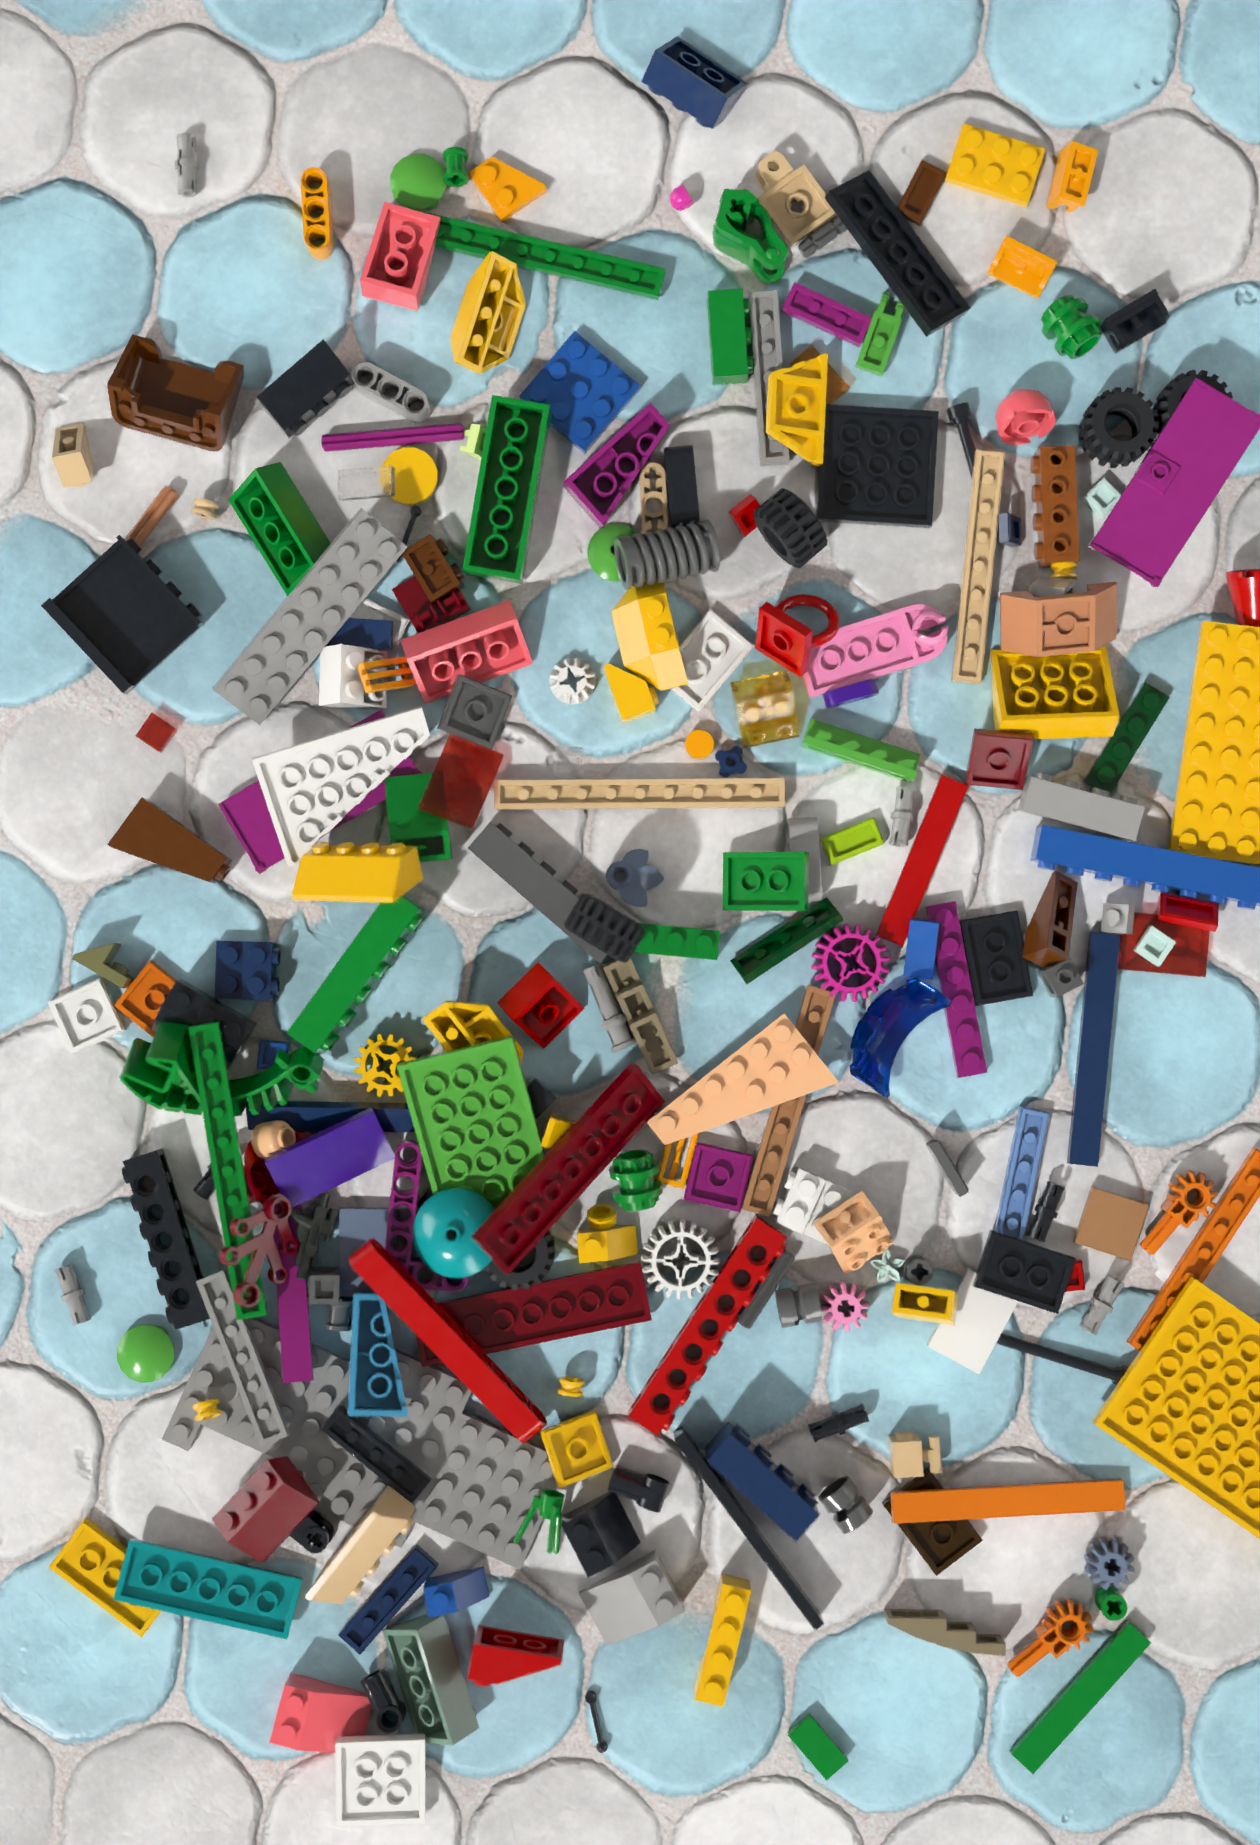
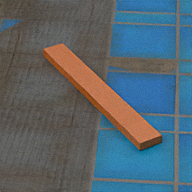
[1126,1148,1260,1351]
[890,1478,1126,1524]

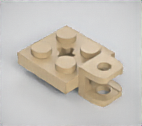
[756,151,837,248]

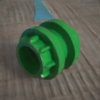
[1041,295,1102,359]
[609,1150,663,1211]

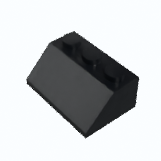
[256,339,354,439]
[151,979,257,1072]

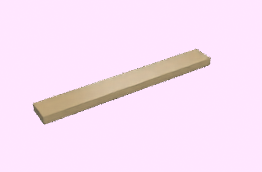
[951,449,1005,684]

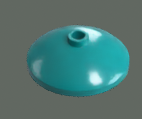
[413,1188,495,1278]

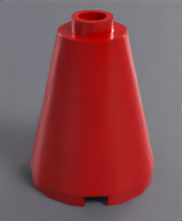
[1226,569,1260,627]

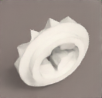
[549,658,595,704]

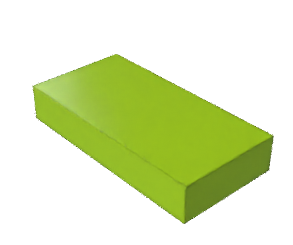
[819,817,885,866]

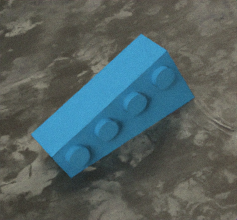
[347,1293,409,1417]

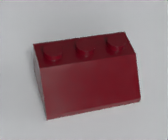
[212,1456,320,1562]

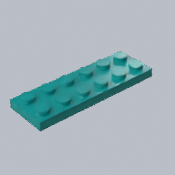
[113,1538,303,1639]

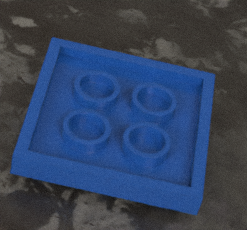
[519,331,641,454]

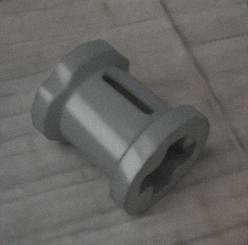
[903,1255,933,1286]
[325,1297,353,1331]

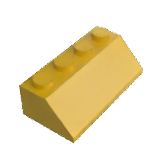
[292,842,423,903]

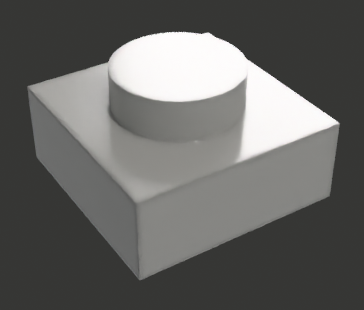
[1101,903,1135,935]

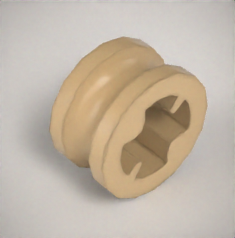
[191,498,220,520]

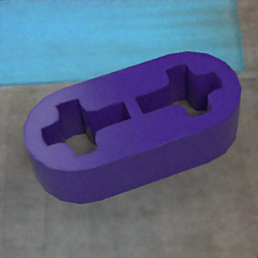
[822,679,879,708]

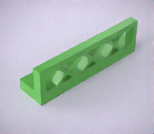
[801,718,921,783]

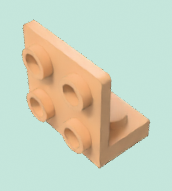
[814,1191,894,1274]

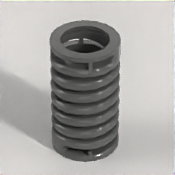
[614,520,720,590]

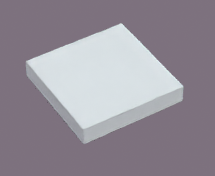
[48,978,126,1055]

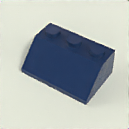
[641,36,748,129]

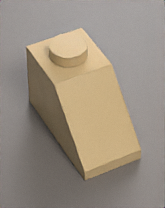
[52,423,94,488]

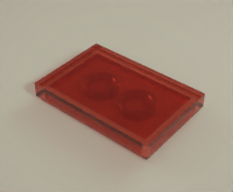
[419,734,504,830]
[1117,912,1210,977]

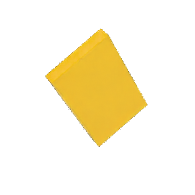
[49,1517,161,1638]

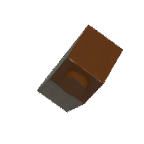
[1022,871,1078,968]

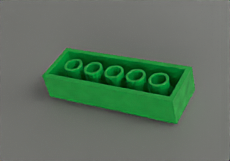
[462,395,552,584]
[287,895,425,1054]

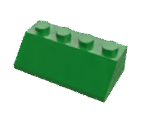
[228,462,331,596]

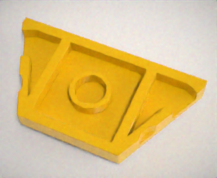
[766,353,828,466]

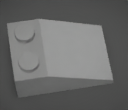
[579,1550,685,1645]

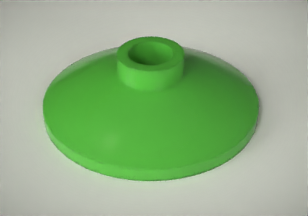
[588,524,639,582]

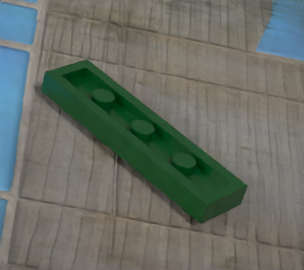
[1083,682,1170,796]
[730,897,843,984]

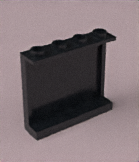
[41,535,204,694]

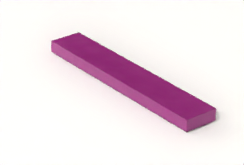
[273,1203,314,1383]

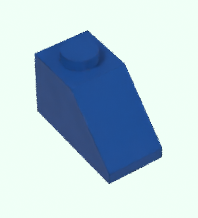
[423,1567,489,1617]

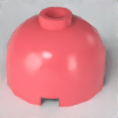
[995,389,1056,445]

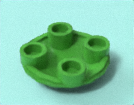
[390,154,446,210]
[117,1325,174,1382]

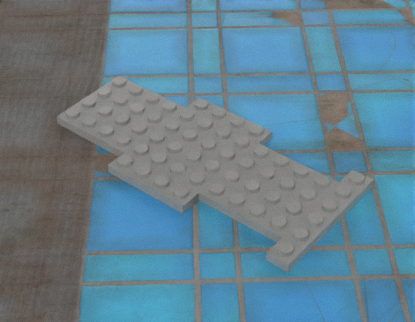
[162,1317,557,1570]

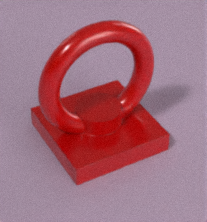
[755,594,840,677]

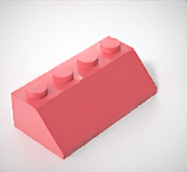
[401,600,533,703]

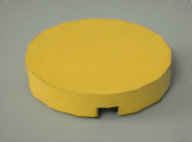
[381,447,438,506]

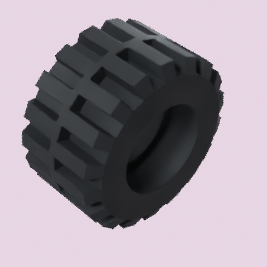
[1153,370,1233,435]
[1078,387,1159,468]
[753,488,828,568]
[564,893,646,963]
[484,1230,556,1290]

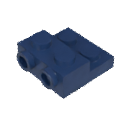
[214,941,281,1001]

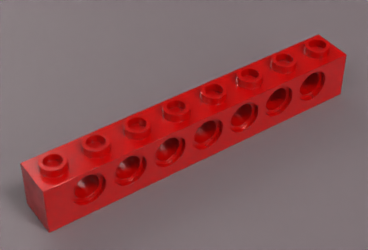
[628,1215,787,1436]

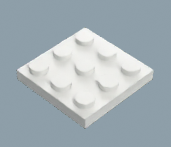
[335,1734,426,1827]

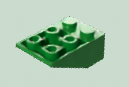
[385,772,452,862]

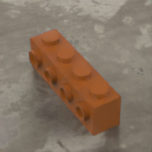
[1030,445,1080,568]

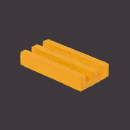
[357,657,416,693]
[656,1133,699,1189]

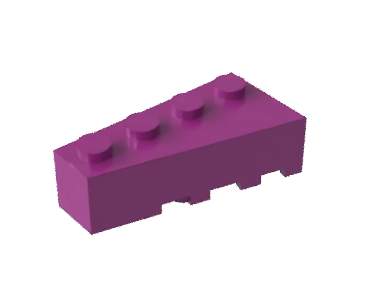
[563,403,670,529]

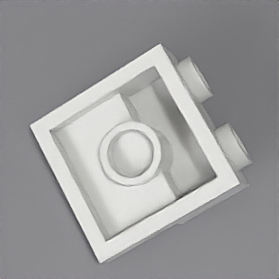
[772,1167,852,1245]

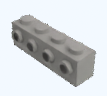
[1018,772,1145,841]

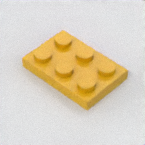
[945,123,1045,207]

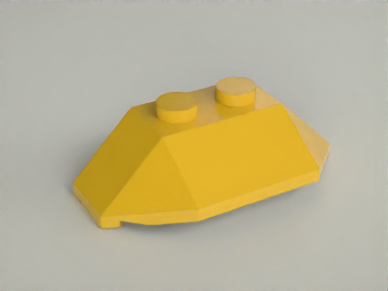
[450,251,526,374]
[611,581,688,691]
[422,1001,524,1066]

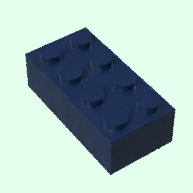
[705,1421,820,1542]

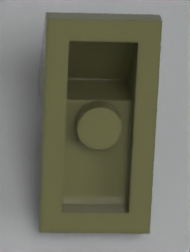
[72,943,135,988]

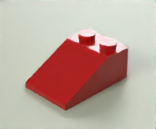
[467,1625,564,1687]

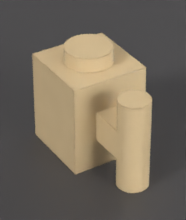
[888,1430,942,1478]

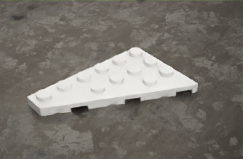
[252,706,430,867]

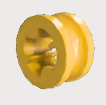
[1051,562,1077,580]
[558,1376,585,1397]
[192,1399,222,1421]

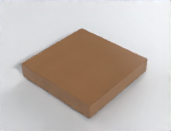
[1073,1186,1149,1261]

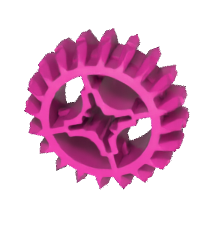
[811,924,890,1002]

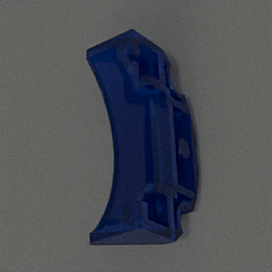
[849,977,952,1099]

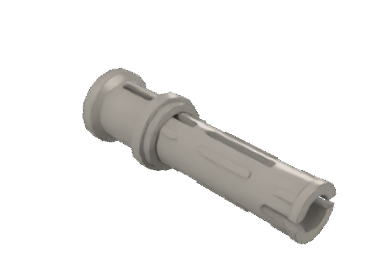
[583,964,636,1053]

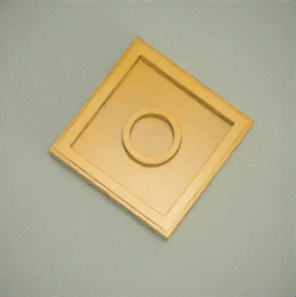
[540,1410,614,1489]

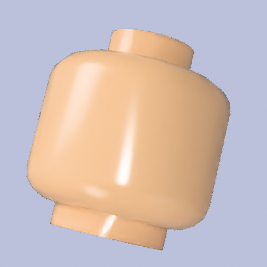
[251,1120,296,1159]

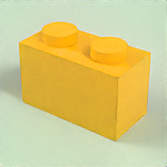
[892,1283,958,1326]

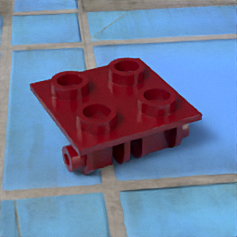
[392,576,471,633]

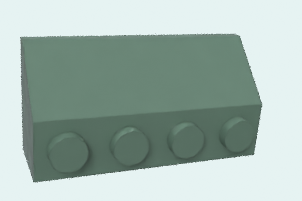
[382,1614,479,1745]

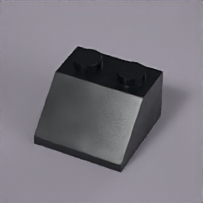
[561,1491,641,1578]

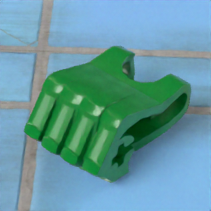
[713,189,788,285]

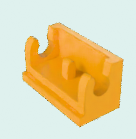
[1046,141,1098,213]
[987,235,1058,299]

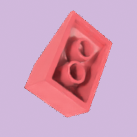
[360,202,440,312]
[269,1673,372,1753]

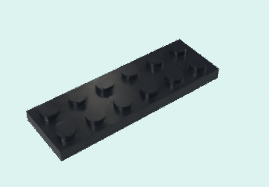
[824,170,971,337]

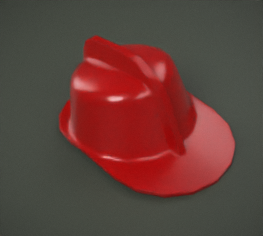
[244,1140,281,1205]

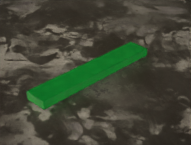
[1009,1620,1151,1774]

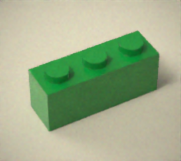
[707,288,753,385]
[633,923,720,960]

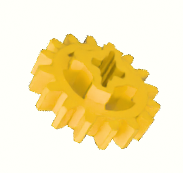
[354,1034,418,1097]

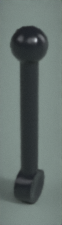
[396,506,422,563]
[585,1690,608,1753]

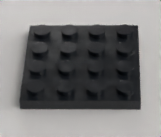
[816,404,939,528]

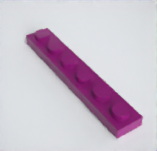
[925,901,987,1078]

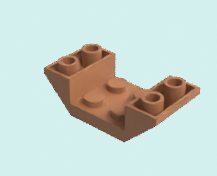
[1000,582,1117,657]

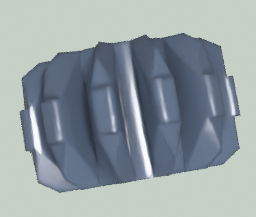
[1084,1538,1135,1590]

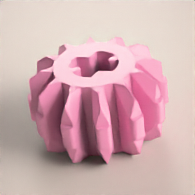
[821,1281,870,1332]

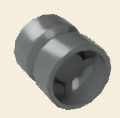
[775,1283,823,1328]
[818,1476,873,1534]

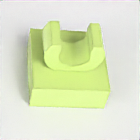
[460,424,486,461]

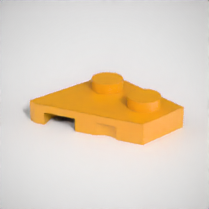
[468,156,547,223]

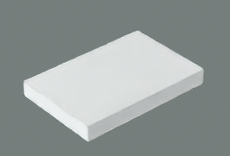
[671,609,755,713]
[926,1268,1018,1374]

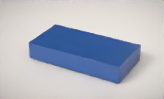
[903,918,940,980]

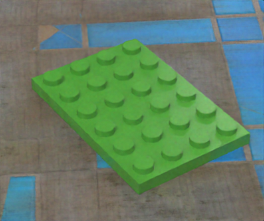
[397,1035,545,1230]

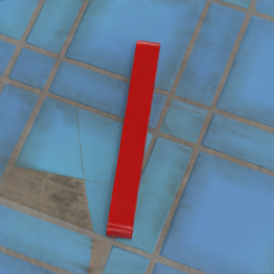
[348,1238,548,1443]

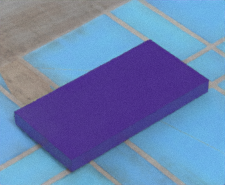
[264,1107,395,1207]

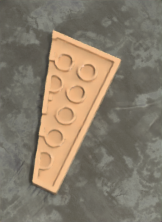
[647,1014,839,1145]

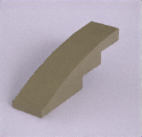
[602,958,678,1075]
[884,1609,1006,1656]

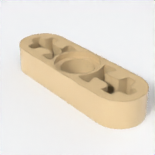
[640,462,668,548]

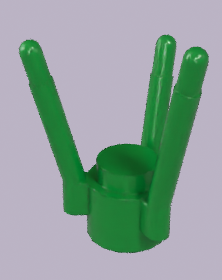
[513,1489,565,1554]

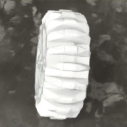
[641,1219,720,1300]

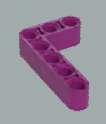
[385,1139,468,1292]

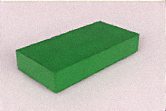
[787,1713,848,1781]

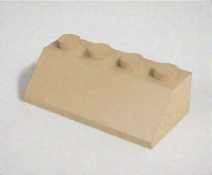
[305,1485,416,1604]

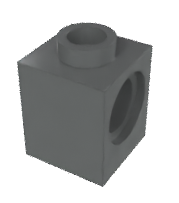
[1037,958,1084,997]
[308,1266,340,1305]

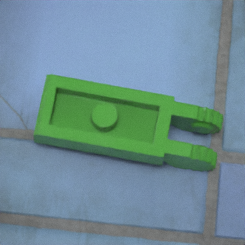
[855,292,904,376]

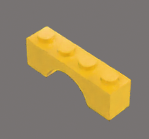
[694,1573,751,1707]

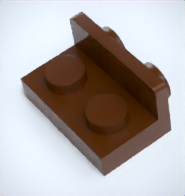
[402,534,465,603]

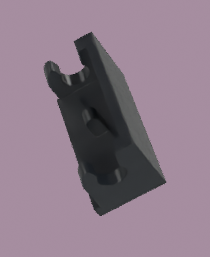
[1099,289,1169,354]

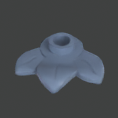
[606,849,664,907]

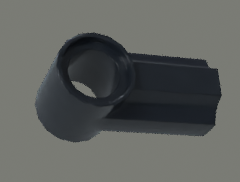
[607,1465,670,1512]
[361,1668,407,1734]

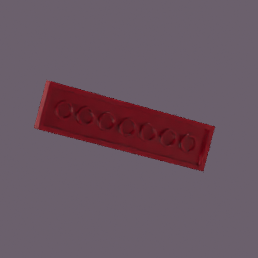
[471,1062,665,1275]
[416,1261,652,1367]

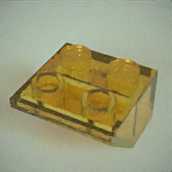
[730,671,799,748]

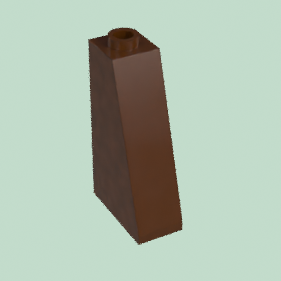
[107,797,232,884]

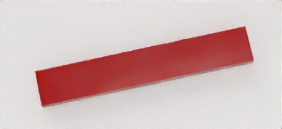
[875,775,968,947]

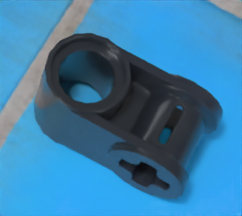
[289,1510,334,1554]

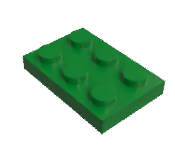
[723,852,809,911]

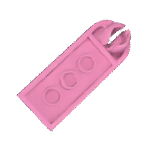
[802,604,948,699]

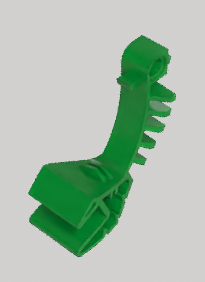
[120,1022,324,1116]

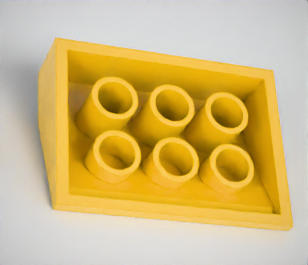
[990,646,1119,740]

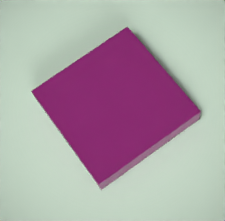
[683,1142,753,1212]

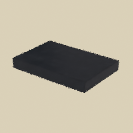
[959,910,1033,1006]
[973,1230,1076,1314]

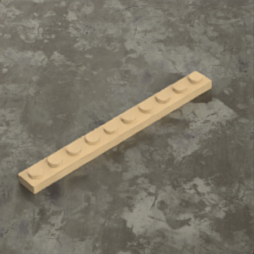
[494,778,785,810]

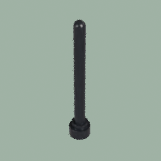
[946,402,999,539]
[997,1333,1129,1385]

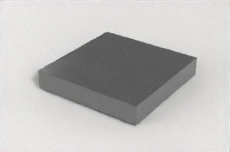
[437,674,512,750]

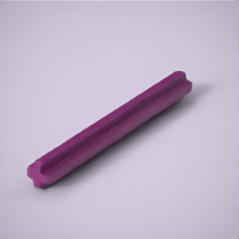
[321,423,464,452]

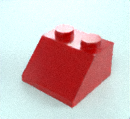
[497,962,585,1049]

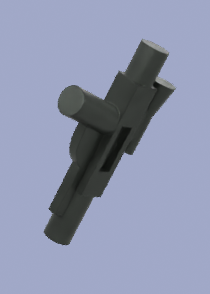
[288,1193,339,1281]

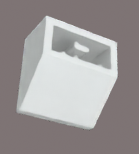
[319,644,388,709]

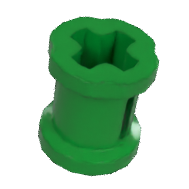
[443,147,469,187]
[1095,1586,1128,1621]

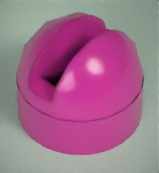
[670,184,694,211]

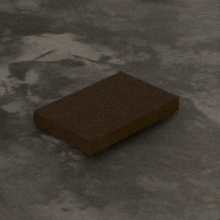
[882,1468,983,1576]

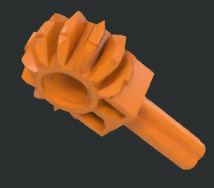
[1140,1170,1218,1255]
[1007,1598,1094,1677]

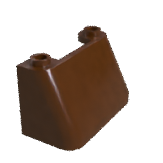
[107,334,244,452]

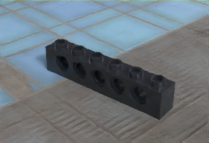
[122,1148,210,1330]

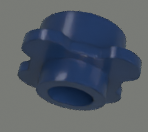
[715,746,747,778]

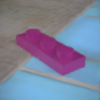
[781,282,872,347]

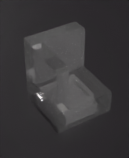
[553,746,584,779]

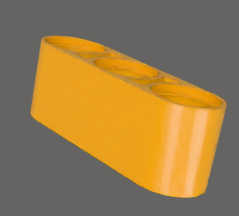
[301,167,334,260]

